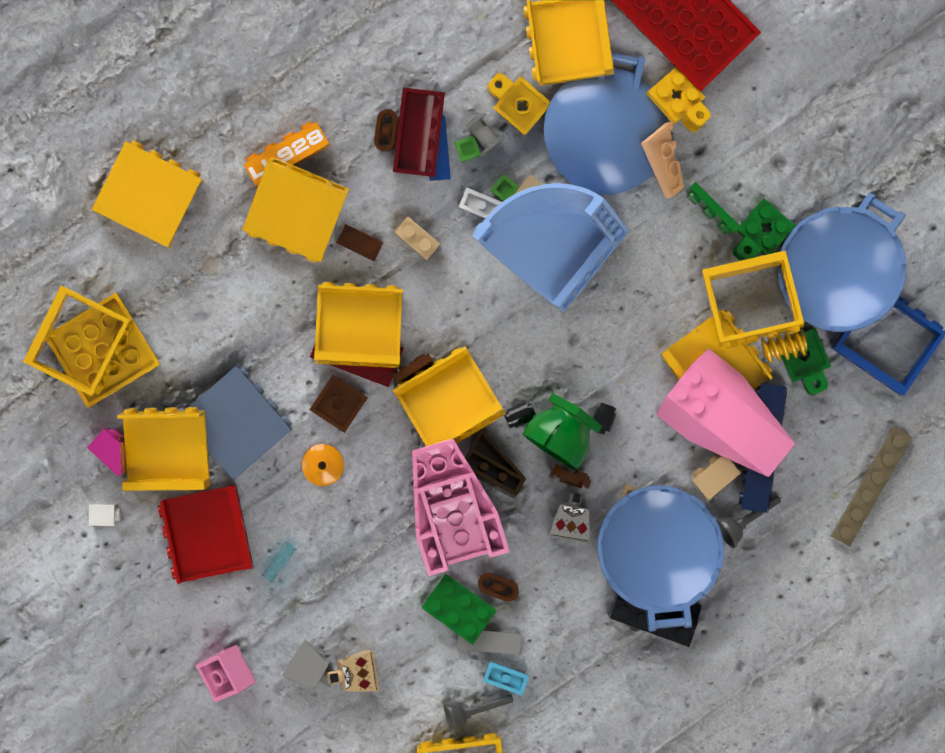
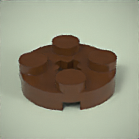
[549,464,591,489]

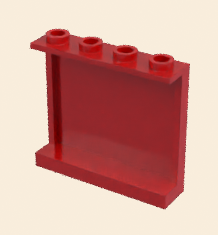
[158,484,254,584]

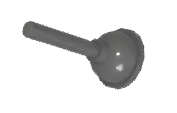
[716,496,781,549]
[443,694,513,734]

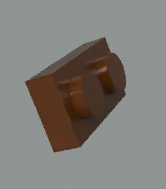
[336,224,384,262]
[392,353,434,384]

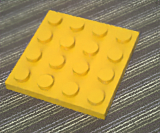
[47,292,161,408]

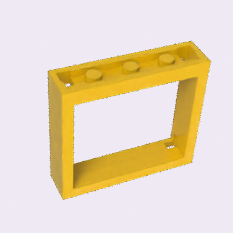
[702,251,804,348]
[23,286,133,396]
[417,733,503,753]

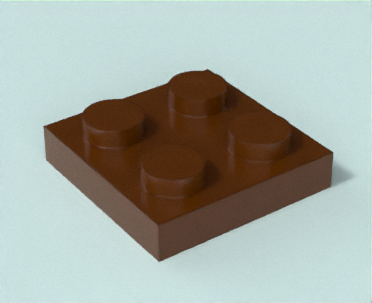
[309,375,368,433]

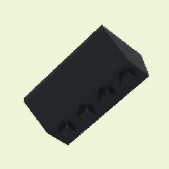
[608,593,702,647]

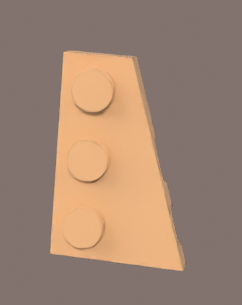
[641,122,684,199]

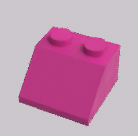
[87,428,127,477]

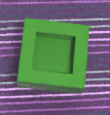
[454,135,481,163]
[490,174,520,201]

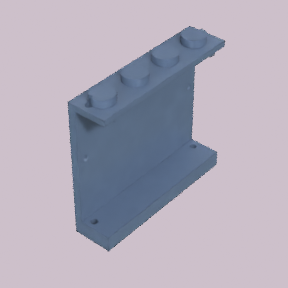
[184,366,293,480]

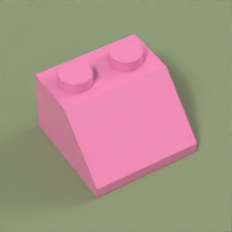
[195,645,256,702]

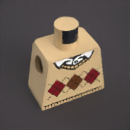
[327,649,379,692]

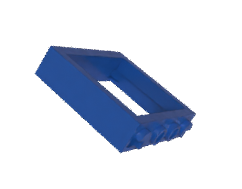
[831,297,945,396]

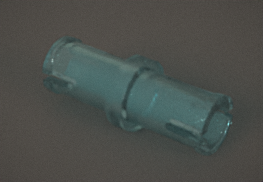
[261,541,297,583]

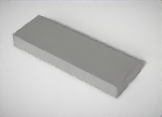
[457,630,522,655]

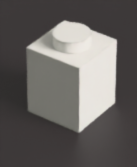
[89,503,121,526]

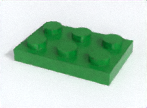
[686,182,741,235]
[421,574,497,645]

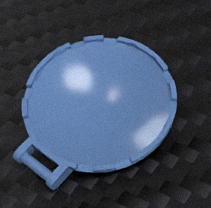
[544,52,668,194]
[778,192,906,332]
[597,486,724,632]

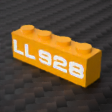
[243,121,330,188]

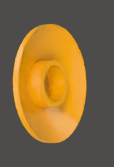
[302,444,344,486]

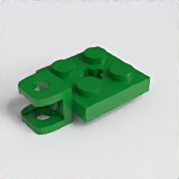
[733,198,796,261]
[781,328,832,395]

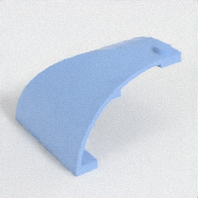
[472,183,630,313]

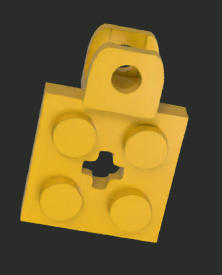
[646,67,711,133]
[487,73,550,136]

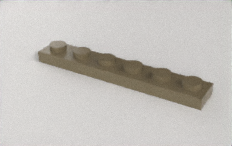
[831,426,912,547]

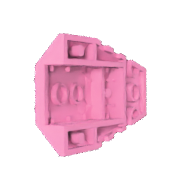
[656,349,795,477]
[412,438,510,576]

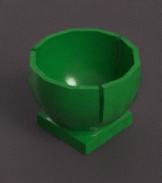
[522,393,602,470]

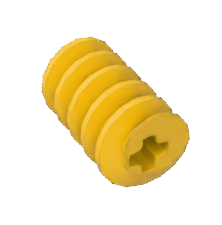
[761,329,807,364]

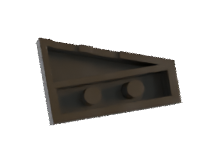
[465,429,527,499]

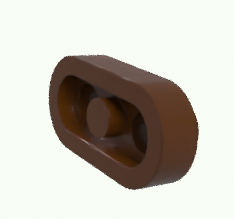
[374,109,398,152]
[478,572,519,602]

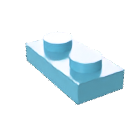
[483,661,529,696]

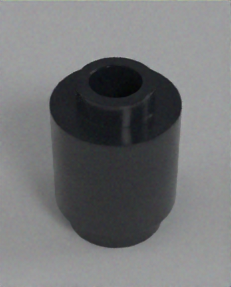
[504,401,536,429]
[593,402,617,435]

